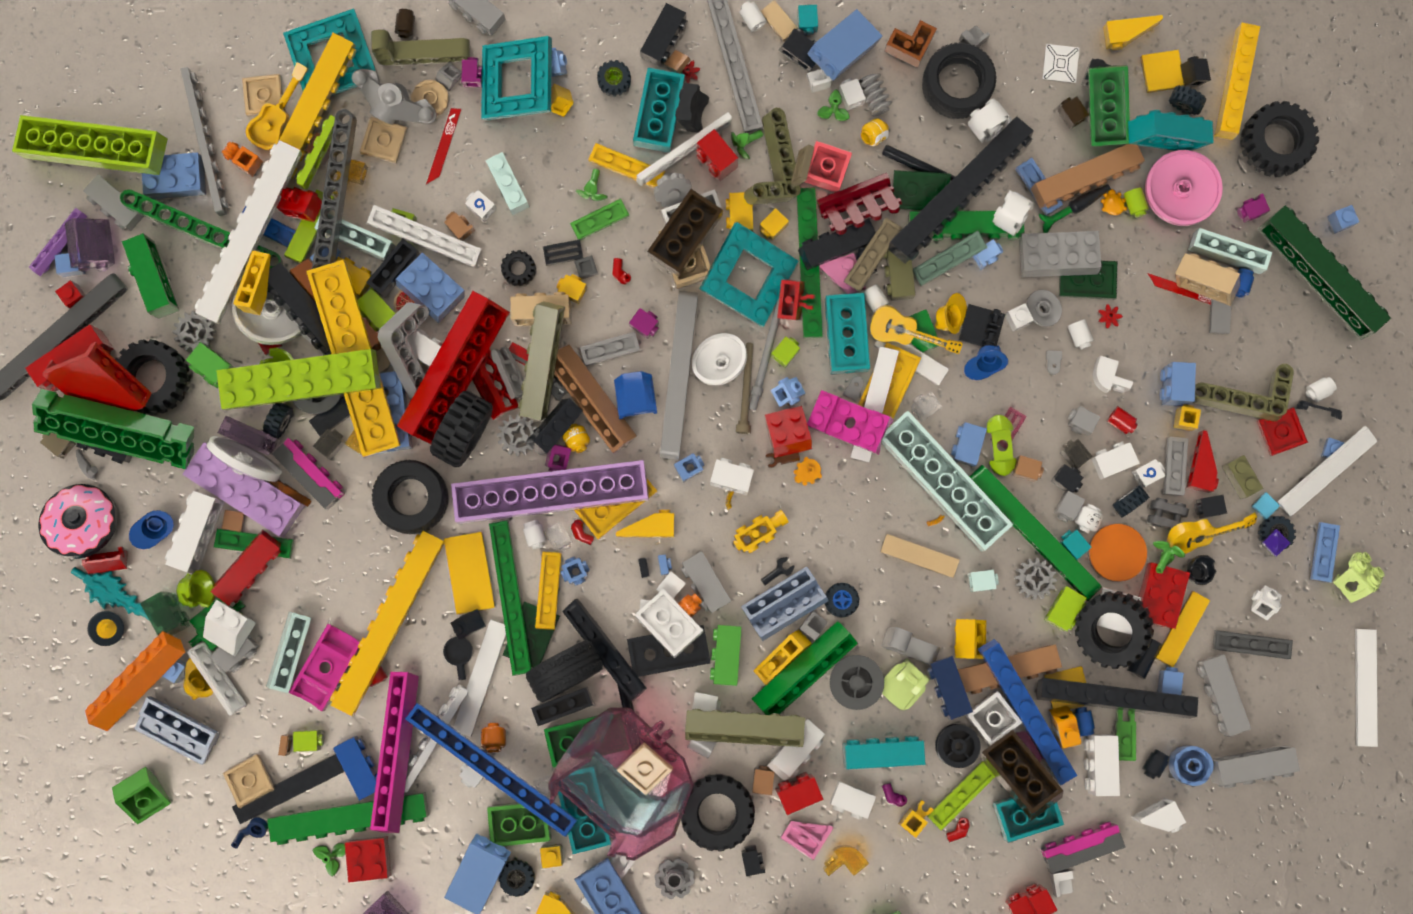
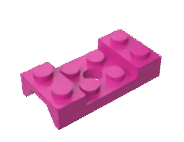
[807,390,894,455]
[289,624,360,711]

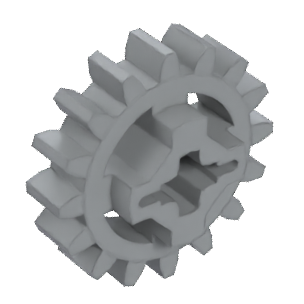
[173,311,216,352]
[497,414,537,456]
[1014,558,1057,600]

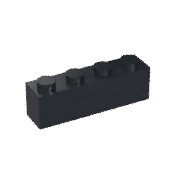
[798,218,876,271]

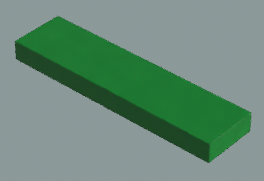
[214,528,294,559]

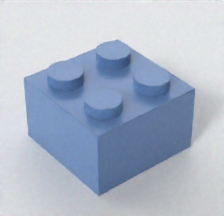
[1159,362,1196,406]

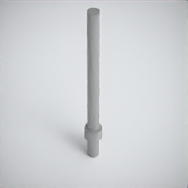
[749,300,780,411]

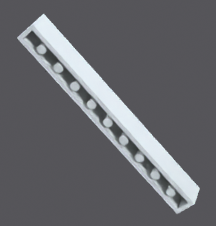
[194,140,302,325]

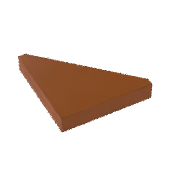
[268,479,312,507]

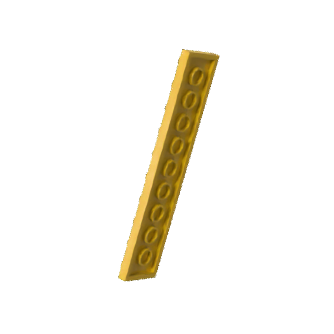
[307,260,401,457]

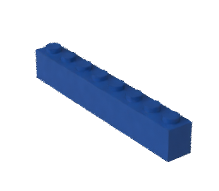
[978,639,1077,786]

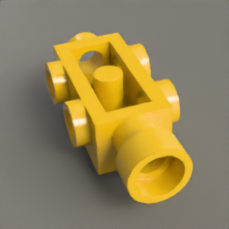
[733,510,789,554]

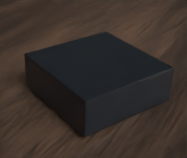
[638,558,650,579]

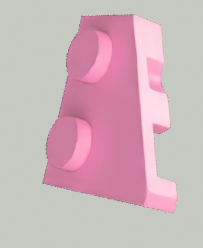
[819,253,866,294]

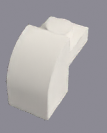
[1093,356,1133,393]

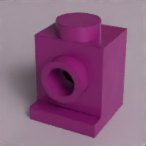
[461,57,482,88]
[1237,193,1270,223]
[545,444,571,471]

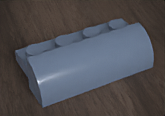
[741,566,829,641]
[134,696,220,765]

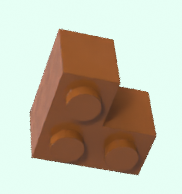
[884,20,937,68]

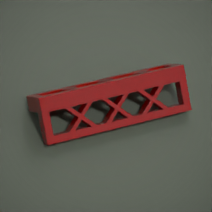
[472,349,519,420]

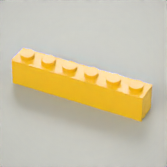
[1214,22,1260,140]

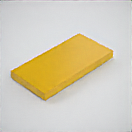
[858,342,921,427]
[574,479,658,540]
[444,532,495,615]

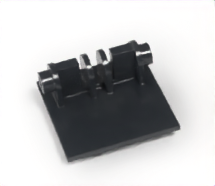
[959,304,1005,347]

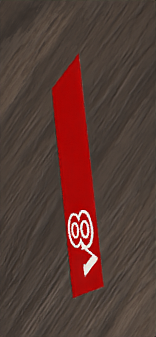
[426,108,461,184]
[1147,273,1211,305]

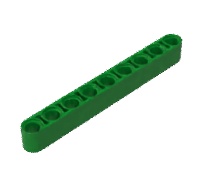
[120,189,283,270]
[969,465,1102,601]

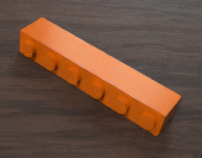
[85,631,185,731]

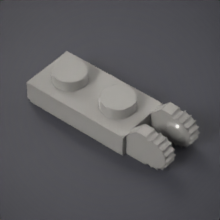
[491,346,524,400]

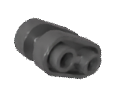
[1146,497,1189,530]

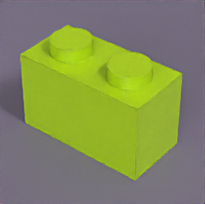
[357,288,396,331]
[1044,586,1086,632]

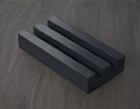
[543,239,583,266]

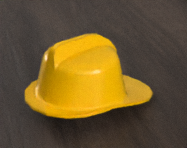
[935,293,967,334]
[183,658,213,700]

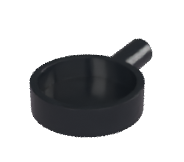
[443,637,473,681]

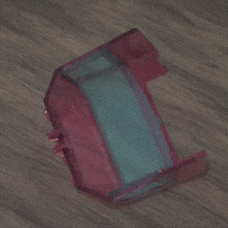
[548,708,694,861]

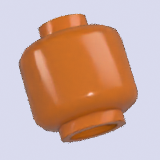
[481,723,506,753]

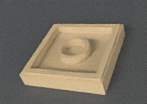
[242,74,283,116]
[359,117,408,164]
[617,742,673,795]
[223,754,275,808]

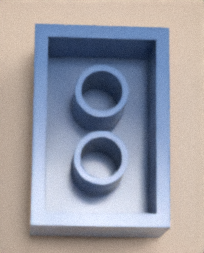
[142,152,206,199]
[396,253,465,324]

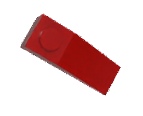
[1186,430,1219,493]

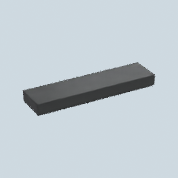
[1212,630,1293,659]

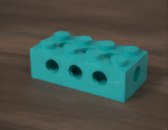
[825,293,870,375]

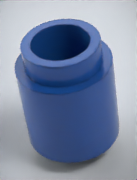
[1236,268,1254,298]
[1073,707,1095,737]

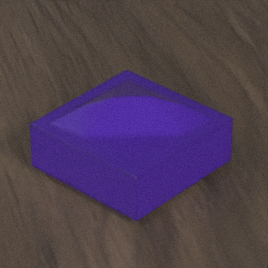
[1261,529,1290,557]

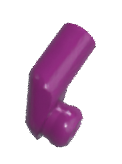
[882,782,907,807]

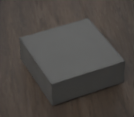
[574,255,598,279]

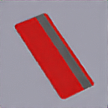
[509,342,529,365]

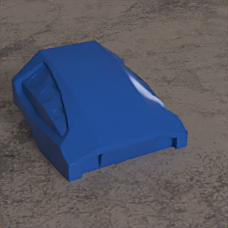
[614,371,657,419]

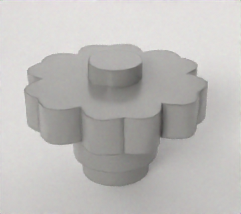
[653,173,692,207]
[655,858,694,899]

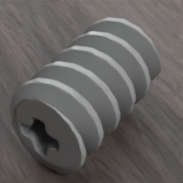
[859,73,892,116]

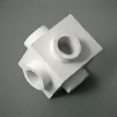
[1251,585,1282,621]

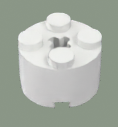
[968,98,1012,143]
[993,191,1035,236]

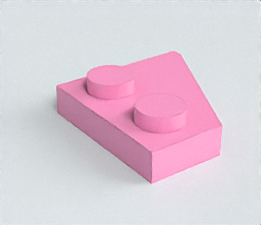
[780,821,834,860]

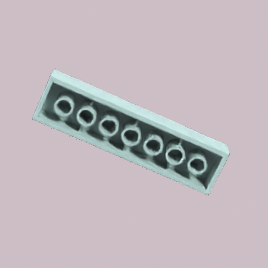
[881,411,1013,552]

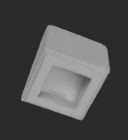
[435,62,462,90]

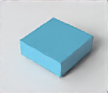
[1252,492,1280,520]

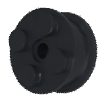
[935,724,981,768]

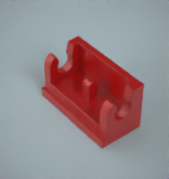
[81,547,128,574]

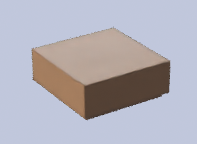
[664,50,691,74]
[222,510,245,532]
[278,735,292,756]

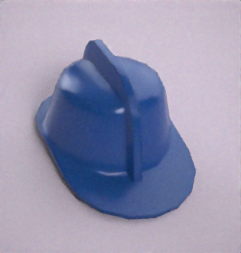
[964,345,1008,380]
[129,510,174,549]

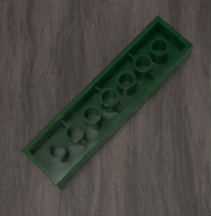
[1257,205,1391,340]

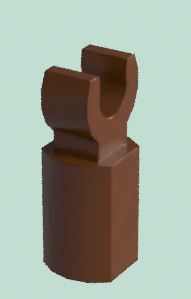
[765,452,800,468]

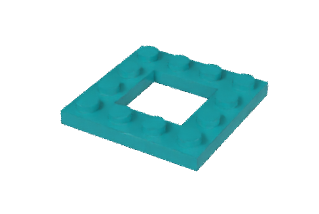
[283,8,376,96]
[481,36,552,121]
[699,222,799,327]

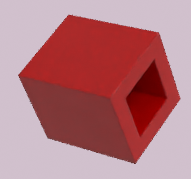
[55,280,85,308]

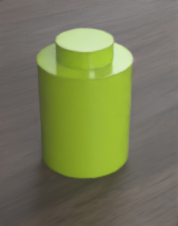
[1123,187,1149,218]

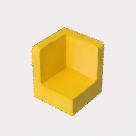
[551,83,574,117]

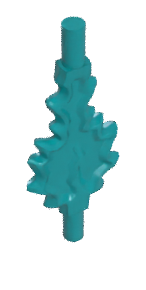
[71,567,157,623]

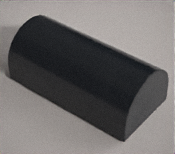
[1127,638,1162,679]

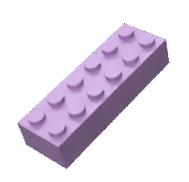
[182,442,305,538]

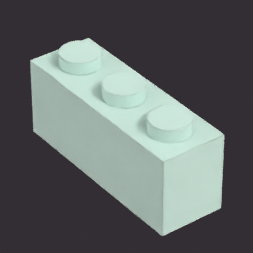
[485,152,529,215]

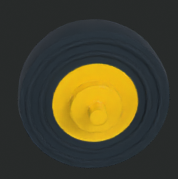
[87,611,124,646]

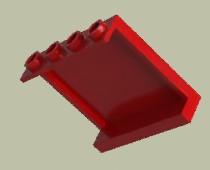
[42,342,152,411]

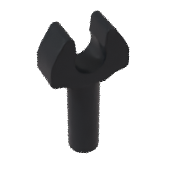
[760,557,795,586]

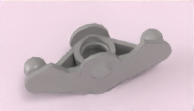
[352,69,437,125]

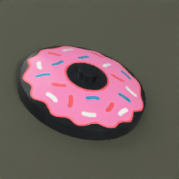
[38,484,118,559]

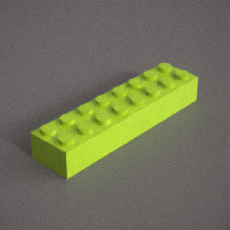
[12,115,168,175]
[216,349,381,410]

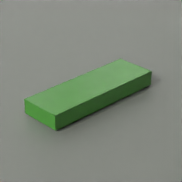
[570,198,629,240]

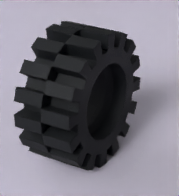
[501,250,536,286]

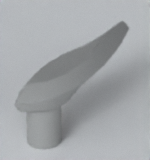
[76,449,98,480]

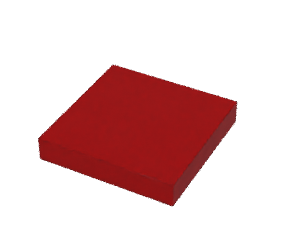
[1257,407,1308,456]

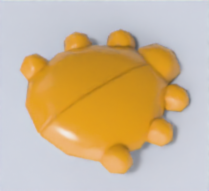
[1100,189,1127,215]
[793,457,822,486]

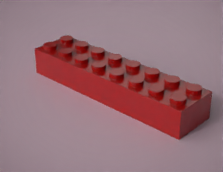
[397,291,510,444]

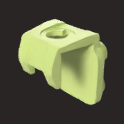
[1333,552,1385,603]
[882,658,930,710]

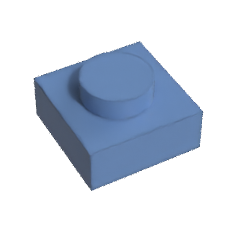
[1321,437,1344,458]
[658,554,672,576]

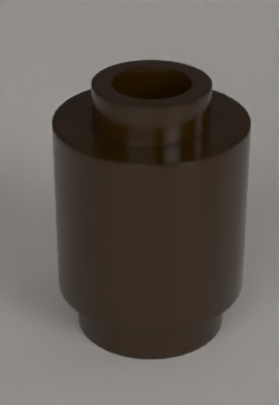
[394,9,415,38]

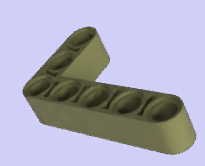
[371,30,470,65]
[744,107,801,205]
[1193,364,1294,421]

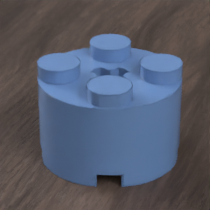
[1169,745,1214,786]

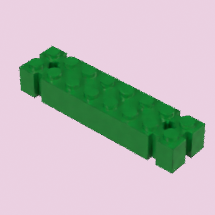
[32,389,194,469]

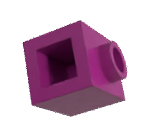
[629,308,659,339]

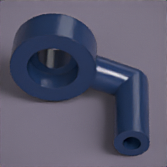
[231,817,268,849]

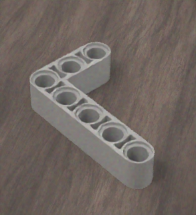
[378,302,429,400]
[881,627,940,664]

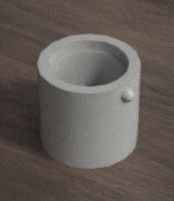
[687,740,717,758]

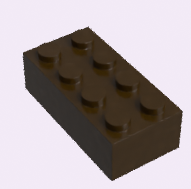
[647,189,723,277]
[981,730,1064,821]

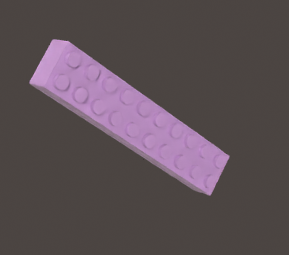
[451,460,649,524]

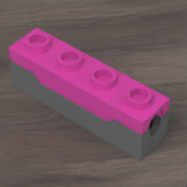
[272,438,345,510]
[1040,822,1126,874]

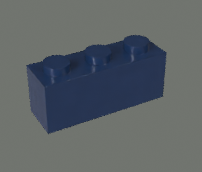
[927,656,973,720]

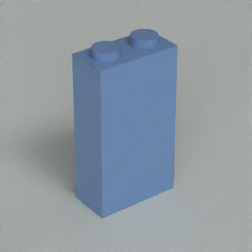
[807,9,882,81]
[444,834,511,914]

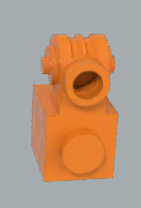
[221,142,263,177]
[678,593,702,618]

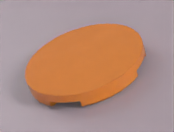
[1088,524,1147,582]

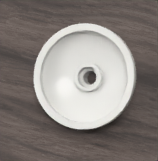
[692,333,747,386]

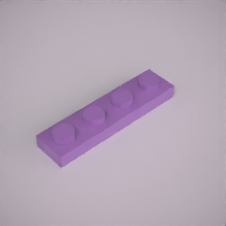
[29,208,88,276]

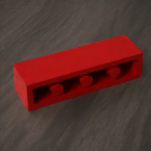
[210,529,281,606]

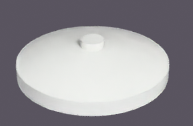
[232,285,301,345]
[207,436,282,482]

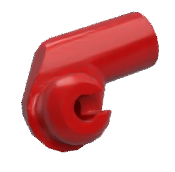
[612,258,631,284]
[571,519,594,545]
[946,817,970,843]

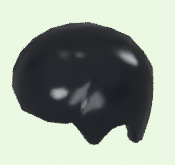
[1186,555,1217,585]

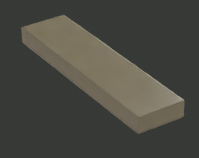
[844,218,902,292]

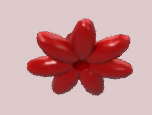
[681,60,700,83]
[1098,304,1123,329]

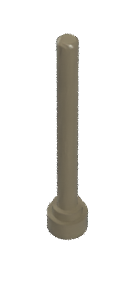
[736,342,753,434]

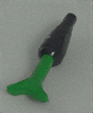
[1039,184,1111,233]

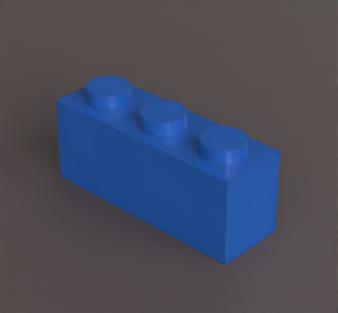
[333,736,377,800]

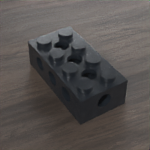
[627,625,711,677]

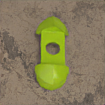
[986,414,1017,476]

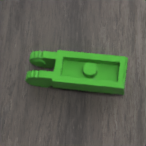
[1115,709,1136,761]

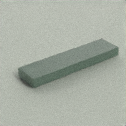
[913,231,988,286]

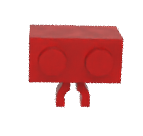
[276,187,322,222]
[777,279,815,320]

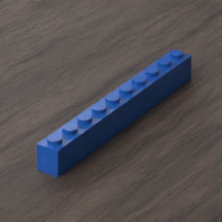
[405,703,578,837]

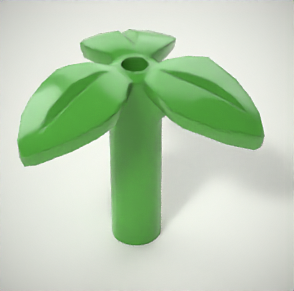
[817,89,850,121]
[731,130,763,160]
[575,169,608,201]
[1153,541,1185,574]
[312,843,346,877]

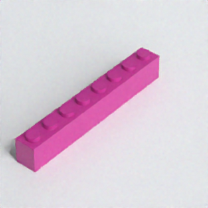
[370,672,419,833]

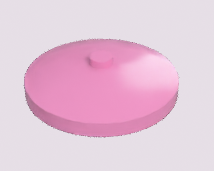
[1145,150,1223,226]

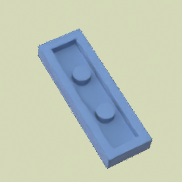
[1015,158,1063,216]
[1310,522,1340,583]

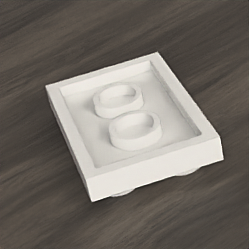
[635,589,703,658]

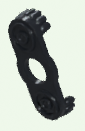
[1296,400,1342,420]

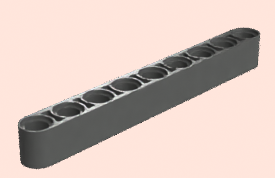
[312,109,357,269]
[0,273,128,401]

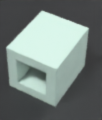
[968,570,999,592]

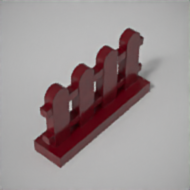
[817,172,902,235]

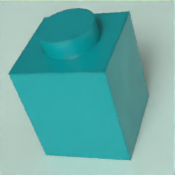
[797,5,818,35]
[1060,530,1092,560]

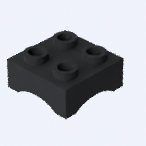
[675,83,709,133]

